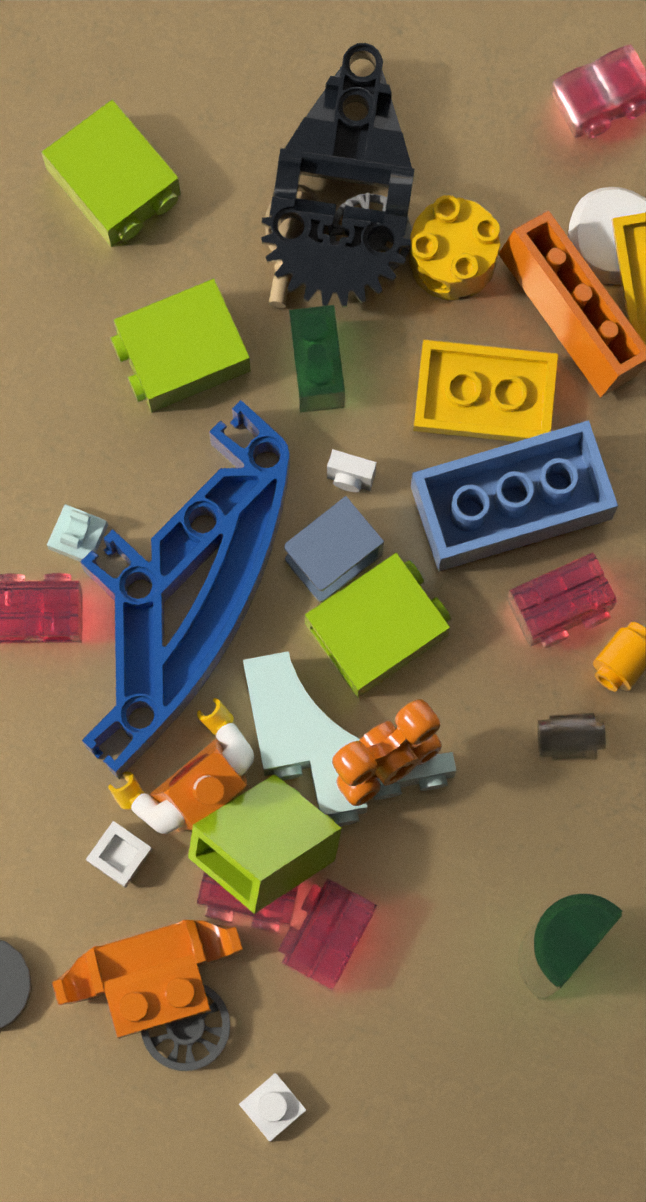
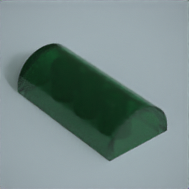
[518,894,622,1000]

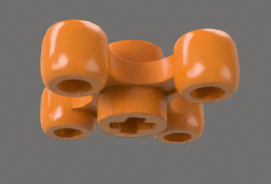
[332,699,442,806]

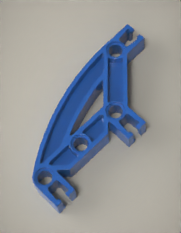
[80,400,290,779]

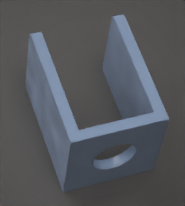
[284,496,384,602]

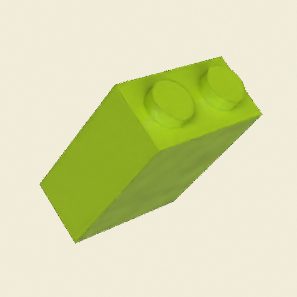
[42,99,181,246]
[110,278,251,413]
[305,553,451,698]
[188,774,342,914]

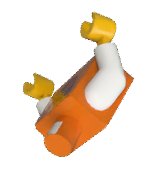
[108,698,254,834]

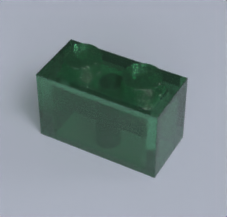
[289,305,345,413]

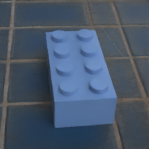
[411,420,618,572]

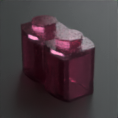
[551,44,646,138]

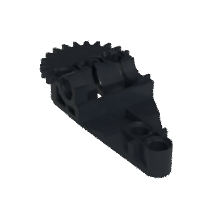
[261,43,415,308]

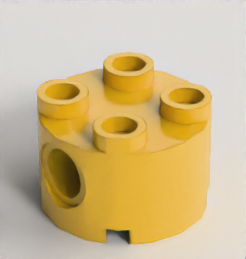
[408,195,500,301]

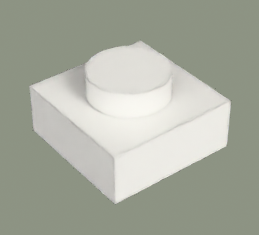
[327,449,377,492]
[86,821,153,888]
[239,1073,306,1141]

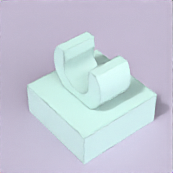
[47,504,108,562]

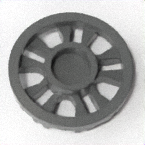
[141,984,230,1071]

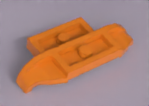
[52,920,243,1039]

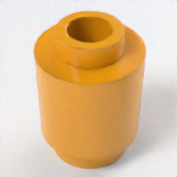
[593,622,646,692]

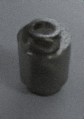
[537,712,606,761]

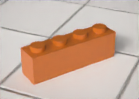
[498,210,646,398]

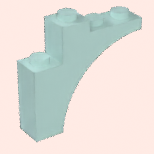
[243,651,457,826]

